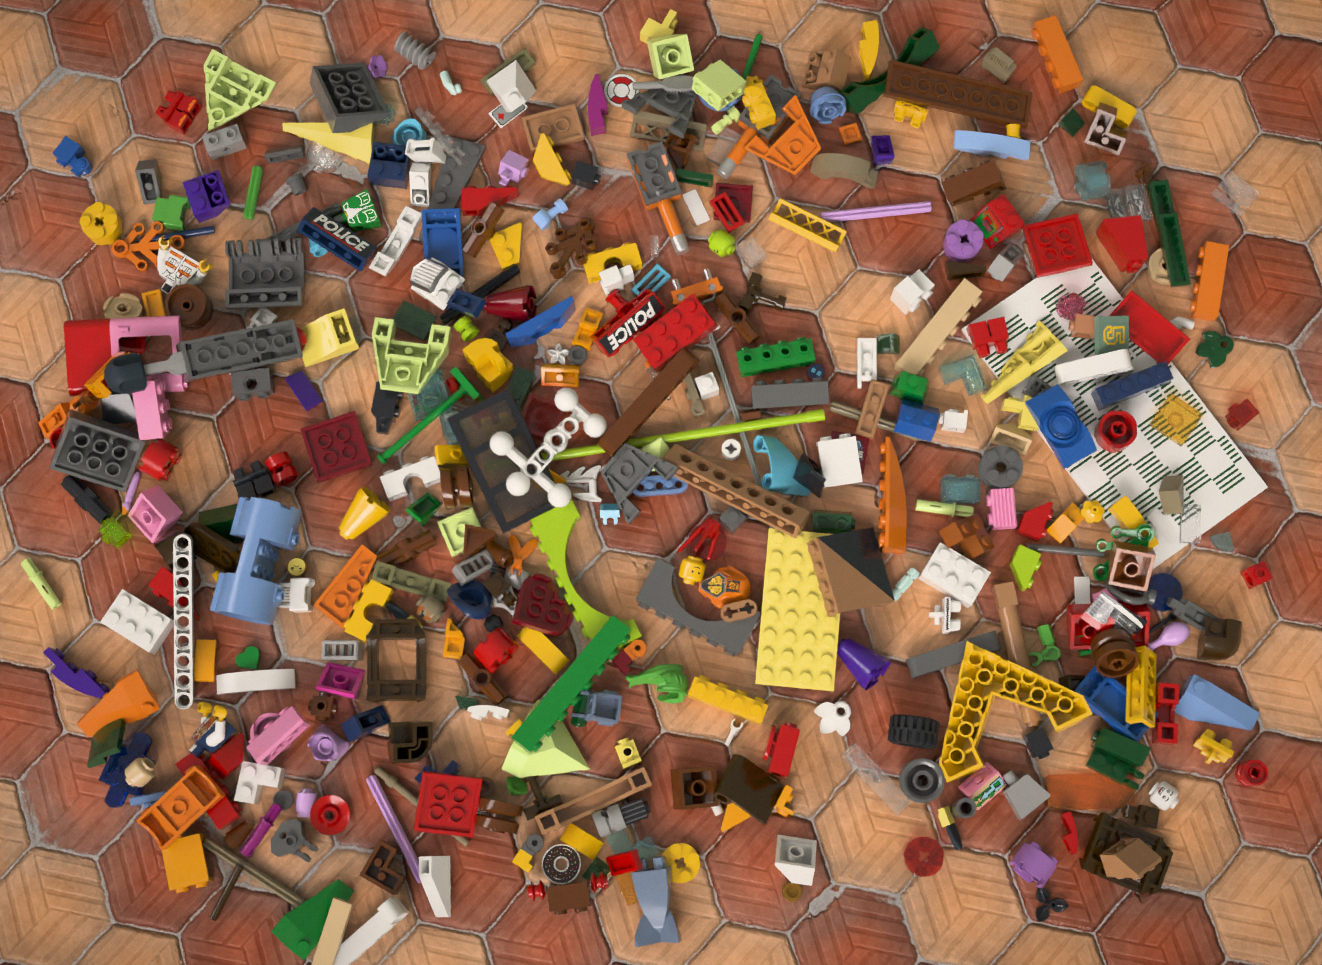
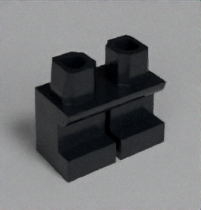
[233,460,278,500]

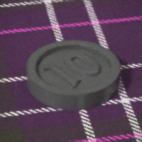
[273,790,294,810]

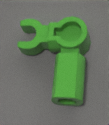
[1028,624,1060,667]

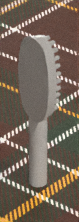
[633,76,693,93]

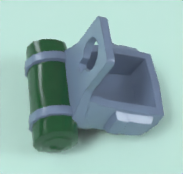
[571,686,622,727]

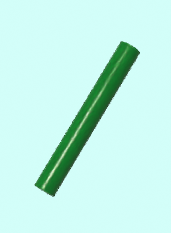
[742,34,763,80]

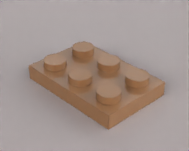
[521,103,585,154]

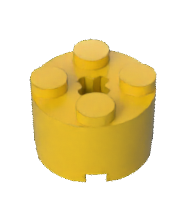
[79,202,123,246]

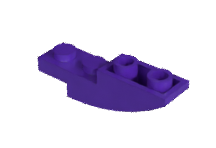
[43,647,111,699]

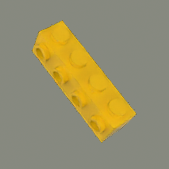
[688,675,768,725]

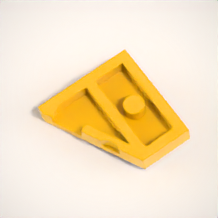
[489,222,522,271]

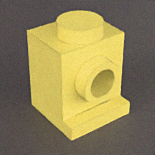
[615,737,642,769]

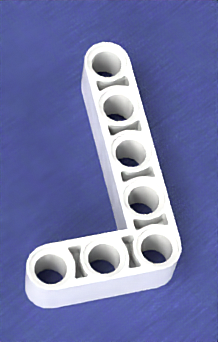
[334,897,409,965]

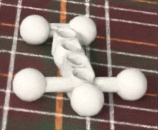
[490,387,607,508]

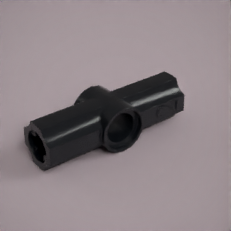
[61,475,113,525]

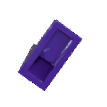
[871,135,894,165]

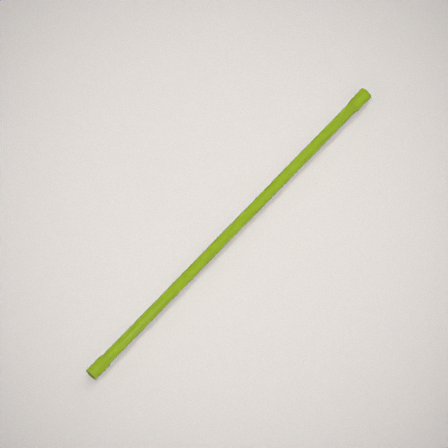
[483,409,825,472]

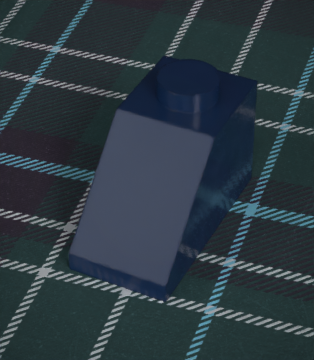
[341,705,391,742]

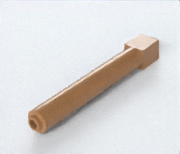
[991,582,1043,727]

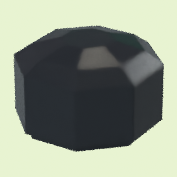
[484,614,504,633]

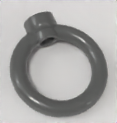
[1105,578,1157,605]

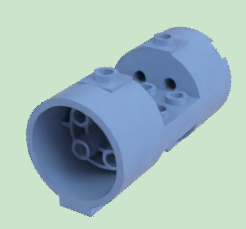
[210,497,302,625]

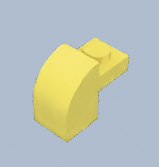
[640,9,678,44]
[1001,395,1039,431]

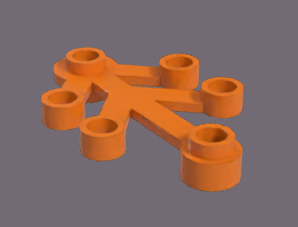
[112,221,186,272]

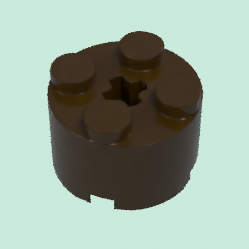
[153,530,197,571]

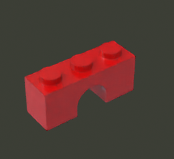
[1152,683,1179,745]

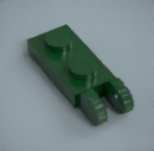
[1086,748,1145,790]

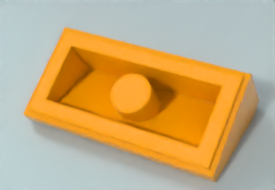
[541,364,580,388]

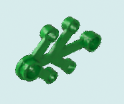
[1093,524,1155,581]

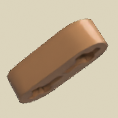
[720,599,757,622]

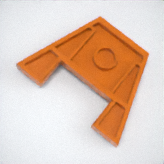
[743,95,821,175]

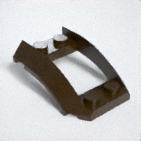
[366,619,426,703]
[1079,812,1173,895]

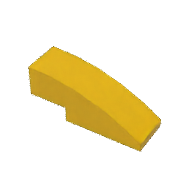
[858,20,879,81]
[1108,495,1159,548]

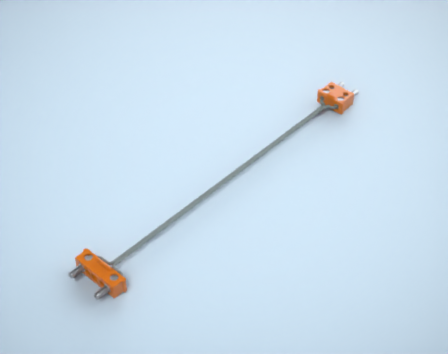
[671,268,775,529]

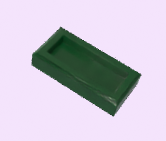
[676,168,714,188]

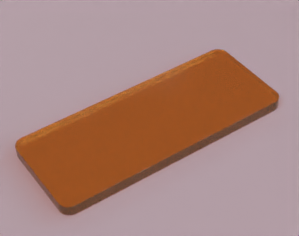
[1045,773,1135,811]

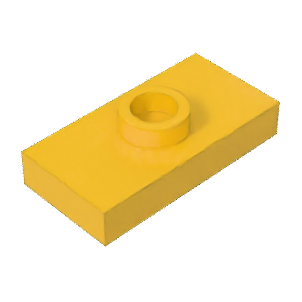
[434,445,472,465]

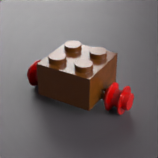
[527,872,608,915]

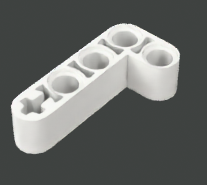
[1054,349,1134,386]

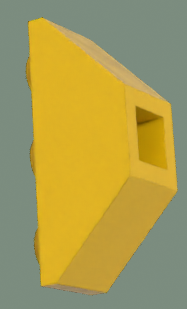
[533,133,571,186]

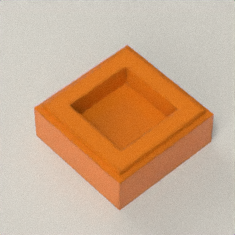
[838,122,862,146]

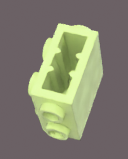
[692,60,747,111]

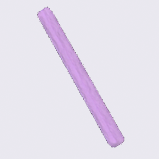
[821,201,932,222]
[366,775,421,883]

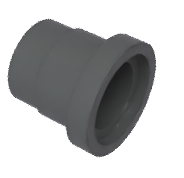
[285,174,307,196]

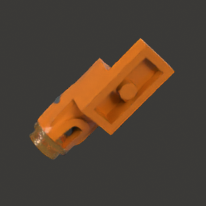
[38,390,99,439]

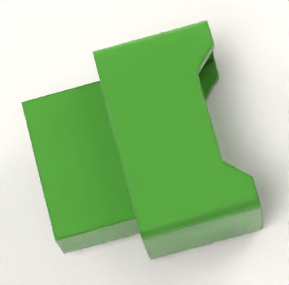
[152,195,191,231]

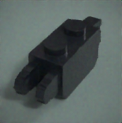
[371,381,404,435]

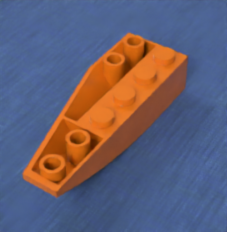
[877,436,907,554]

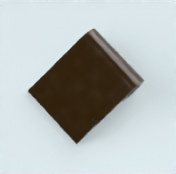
[713,754,785,825]

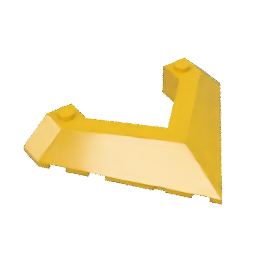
[939,641,1092,783]

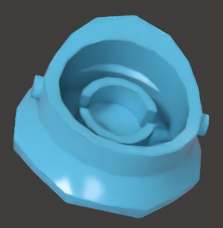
[392,119,427,146]

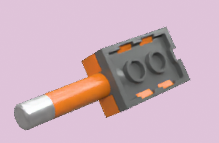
[716,74,801,179]
[627,141,690,255]

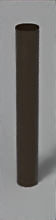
[209,864,244,921]

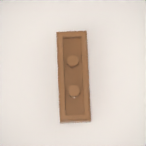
[855,379,890,439]

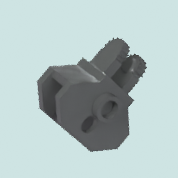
[271,818,319,862]

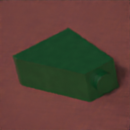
[1090,728,1151,768]

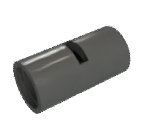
[951,798,977,819]

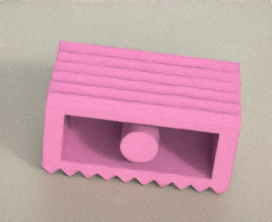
[986,488,1017,530]

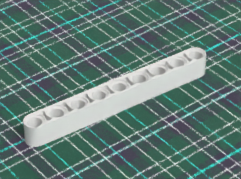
[173,533,194,709]

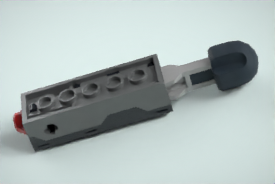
[104,319,307,394]

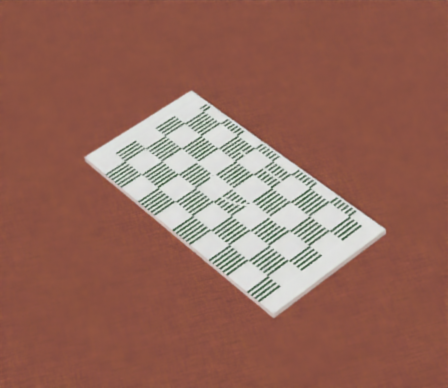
[961,259,1268,569]

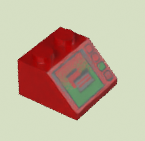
[970,194,1025,250]

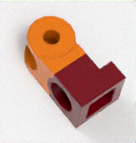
[612,640,646,676]

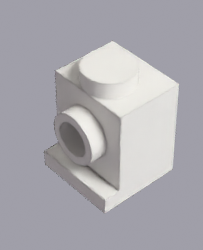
[938,409,968,433]

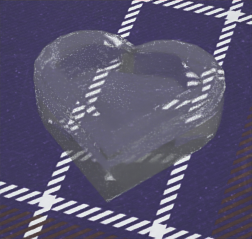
[650,235,659,258]

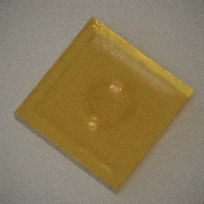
[1149,393,1203,446]

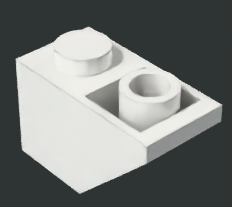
[409,162,432,207]

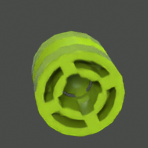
[453,316,480,342]

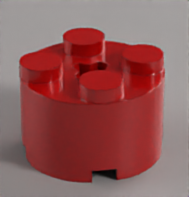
[1094,410,1137,453]
[139,438,182,481]
[473,627,520,674]

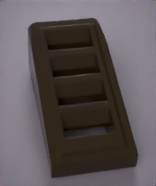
[945,261,987,280]

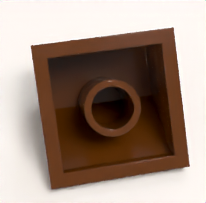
[670,766,719,810]

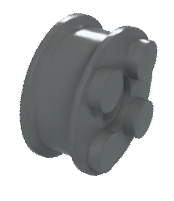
[978,445,1023,489]
[899,758,945,803]

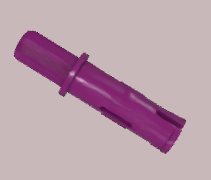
[240,802,282,858]

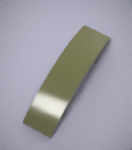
[371,561,451,602]

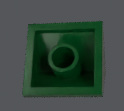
[198,504,244,544]

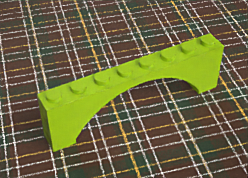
[529,499,642,651]

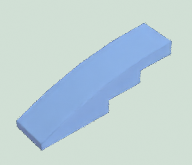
[953,130,1030,161]

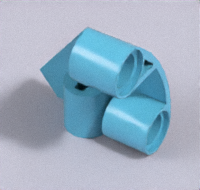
[753,435,811,496]

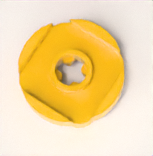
[662,843,700,883]

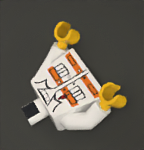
[157,235,213,294]

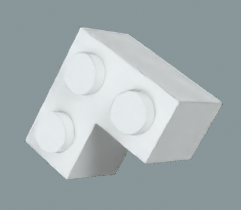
[890,269,935,315]
[234,761,286,805]

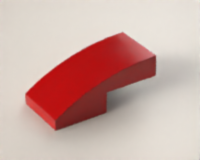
[1060,811,1078,855]

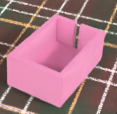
[132,375,173,440]

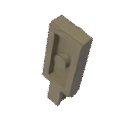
[682,373,706,417]

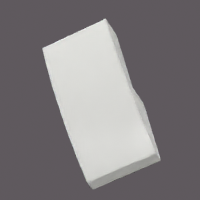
[467,705,511,721]

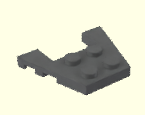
[622,79,697,138]
[600,443,679,524]

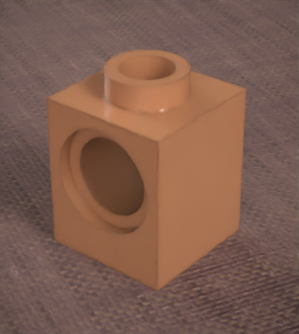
[1068,313,1094,340]

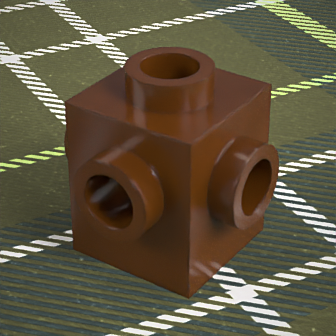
[308,692,338,722]

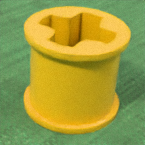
[1006,124,1021,139]

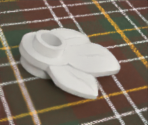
[814,701,851,737]

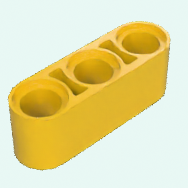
[1081,85,1137,129]
[516,627,569,675]

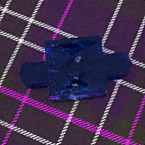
[99,732,157,808]

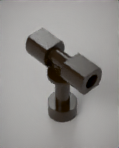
[739,272,787,312]
[523,775,564,821]

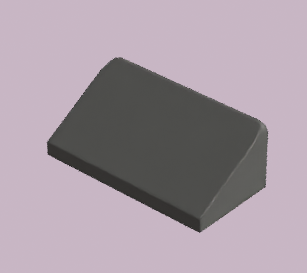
[264,145,305,164]

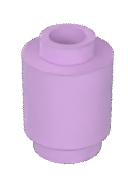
[296,788,317,817]

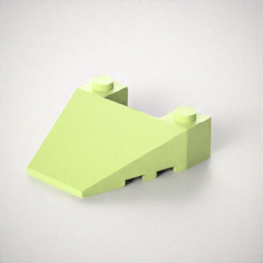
[372,317,452,394]

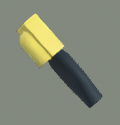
[386,601,423,629]
[938,806,963,850]

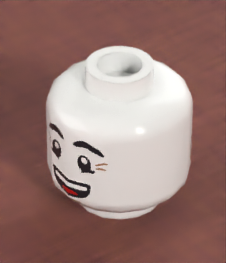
[1149,781,1180,811]

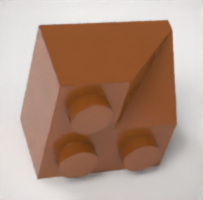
[1108,541,1156,592]

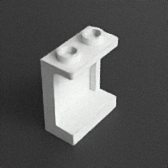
[816,433,863,488]

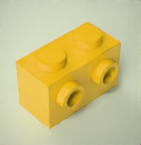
[742,82,776,130]

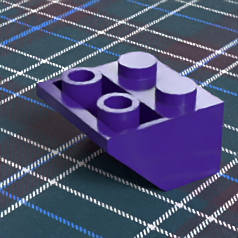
[183,170,231,223]

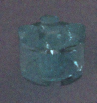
[1074,160,1111,201]

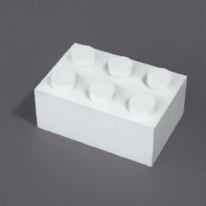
[918,542,991,608]
[101,589,174,655]

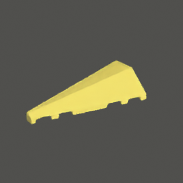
[283,122,375,164]
[981,320,1068,404]

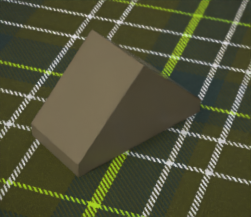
[1159,475,1184,515]

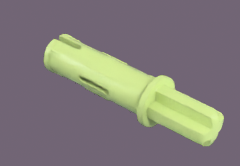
[915,499,974,517]
[21,558,62,610]

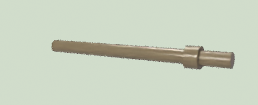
[374,766,470,847]

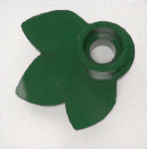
[1195,331,1234,368]

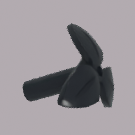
[1036,887,1069,922]

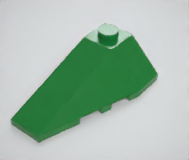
[271,879,354,960]

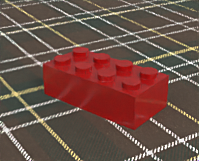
[633,294,719,372]

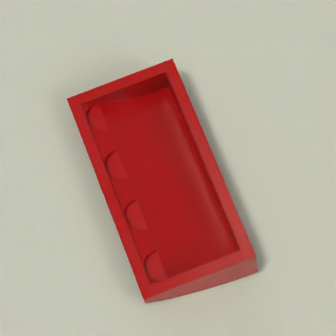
[1109,290,1191,365]

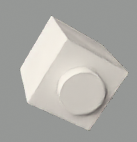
[694,372,719,401]

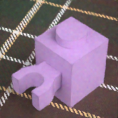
[498,150,529,187]

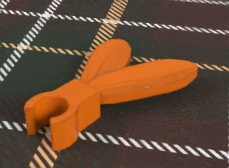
[509,535,538,576]

